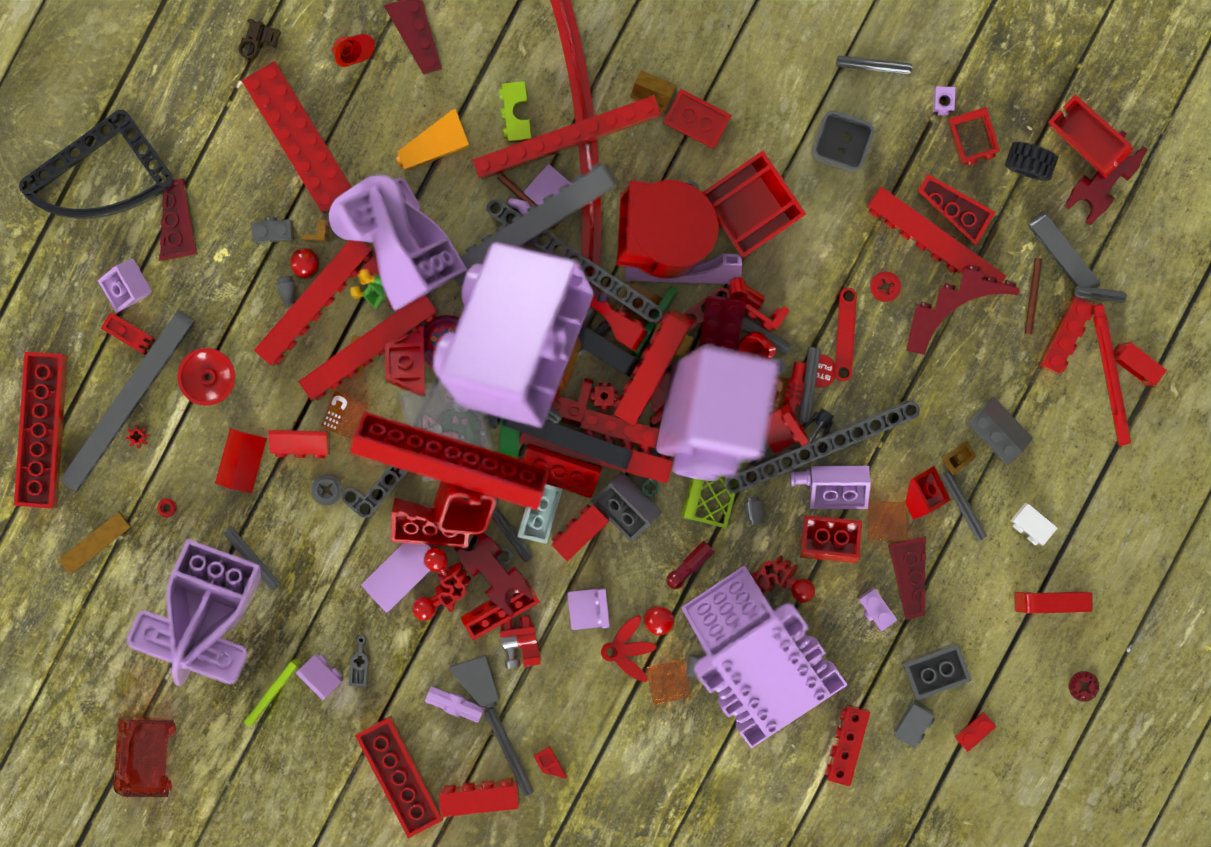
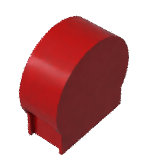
[617,180,718,279]

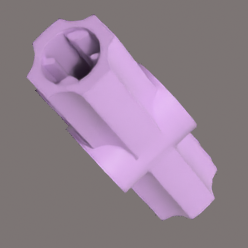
[425,686,484,723]

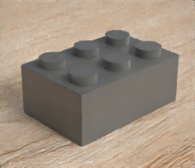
[901,643,972,700]

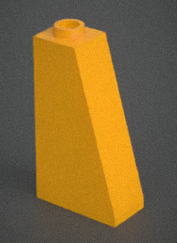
[396,109,470,171]

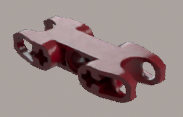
[1064,130,1148,225]
[454,532,535,617]

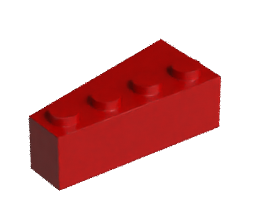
[917,174,995,245]
[391,497,470,548]

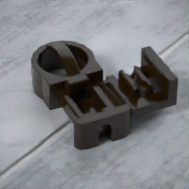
[238,19,281,60]

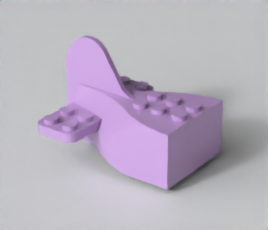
[329,175,467,310]
[127,539,261,687]

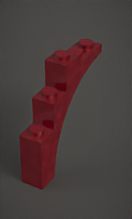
[906,264,1020,355]

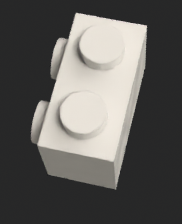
[1010,503,1057,546]

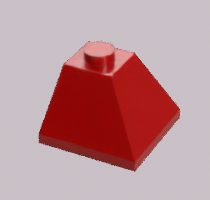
[905,466,951,519]

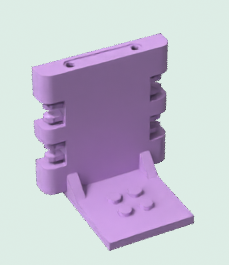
[681,565,847,748]

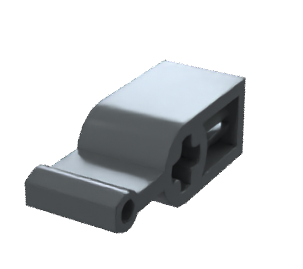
[349,635,370,687]

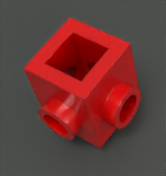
[591,383,618,410]

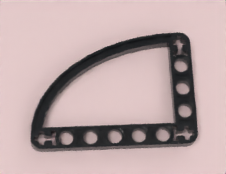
[19,110,174,219]

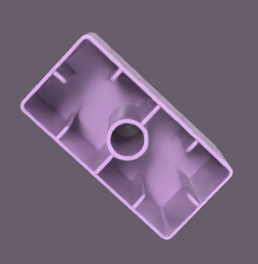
[434,243,593,427]
[656,347,778,481]

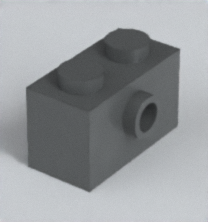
[251,217,294,244]
[894,699,935,747]

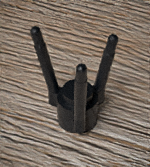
[803,409,834,449]

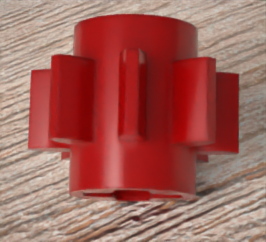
[125,425,151,449]

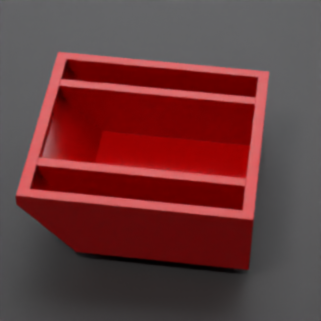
[702,150,807,258]

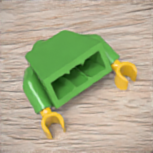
[350,270,388,309]

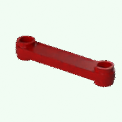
[834,288,857,382]

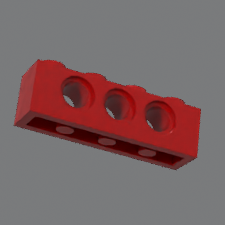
[461,579,540,640]

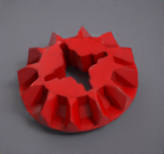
[870,271,901,302]

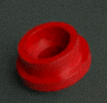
[157,498,177,518]

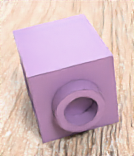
[933,86,956,116]

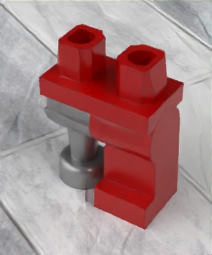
[500,615,541,669]

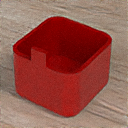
[433,481,496,534]

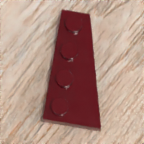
[384,0,442,75]
[159,178,198,261]
[888,536,926,620]

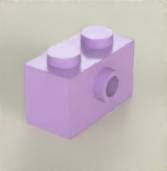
[857,587,897,631]

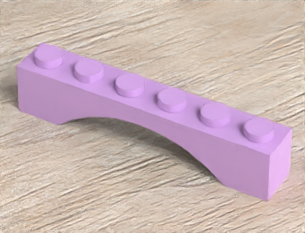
[626,254,742,284]

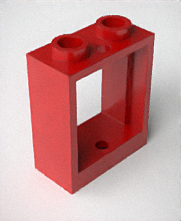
[947,107,1000,166]
[1114,342,1167,386]

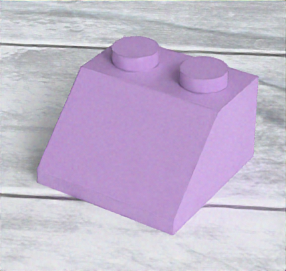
[98,259,152,314]
[296,653,343,700]

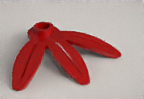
[601,615,657,682]

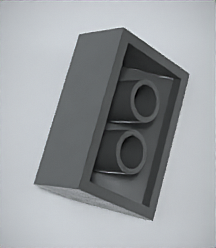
[966,397,1033,465]
[591,471,662,542]

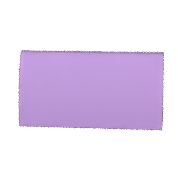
[361,543,432,613]

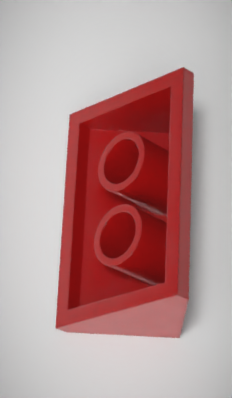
[215,428,267,494]

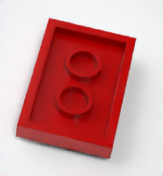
[663,89,732,150]

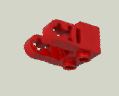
[546,372,594,427]

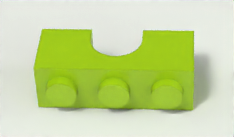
[499,81,532,143]

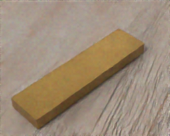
[58,512,131,574]

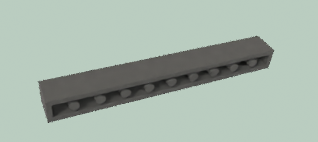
[454,163,619,286]

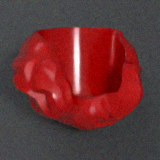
[737,332,776,361]

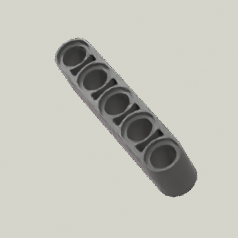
[1027,211,1101,288]

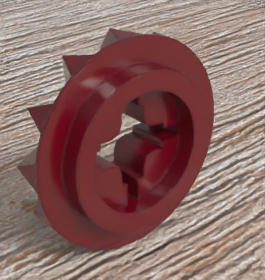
[1069,671,1100,702]

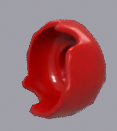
[290,248,319,279]
[644,605,675,635]

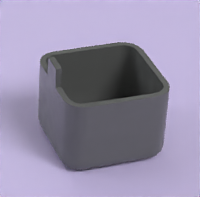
[811,111,874,173]

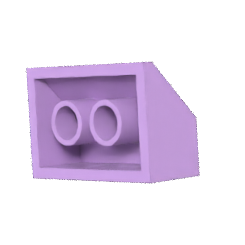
[810,466,871,509]

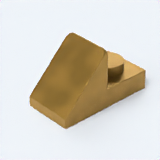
[941,441,977,475]

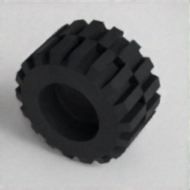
[1005,142,1058,181]

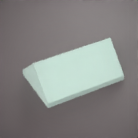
[517,484,563,544]

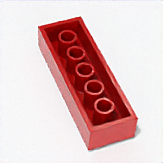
[614,309,695,426]
[355,716,444,838]

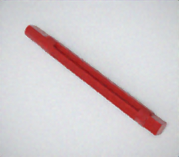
[1092,303,1131,446]

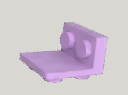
[524,164,573,206]
[568,588,610,630]

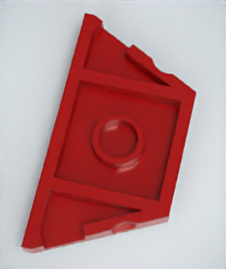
[385,327,425,397]

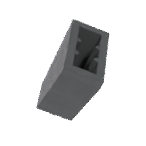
[449,655,500,708]

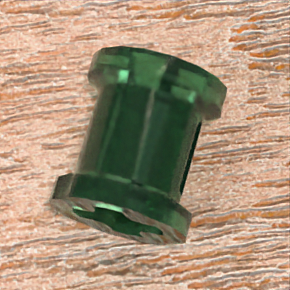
[642,479,659,496]

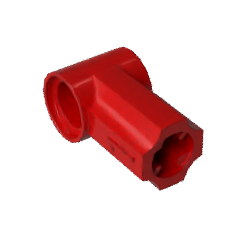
[729,277,765,310]

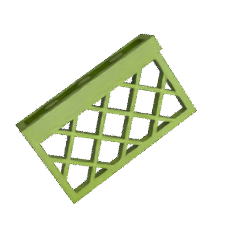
[681,461,744,528]

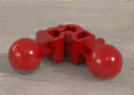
[412,547,471,621]
[750,555,815,603]

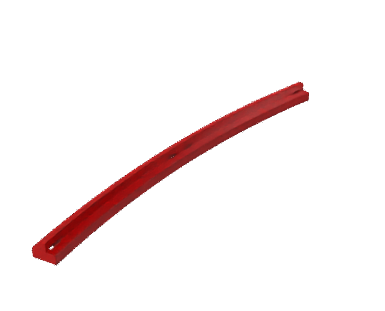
[550,0,601,296]

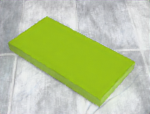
[244,659,301,727]

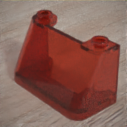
[113,716,176,797]

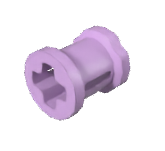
[790,469,811,487]

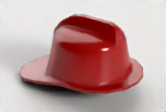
[331,34,375,67]

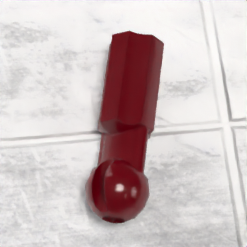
[666,540,715,590]

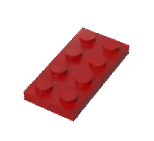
[523,443,602,498]

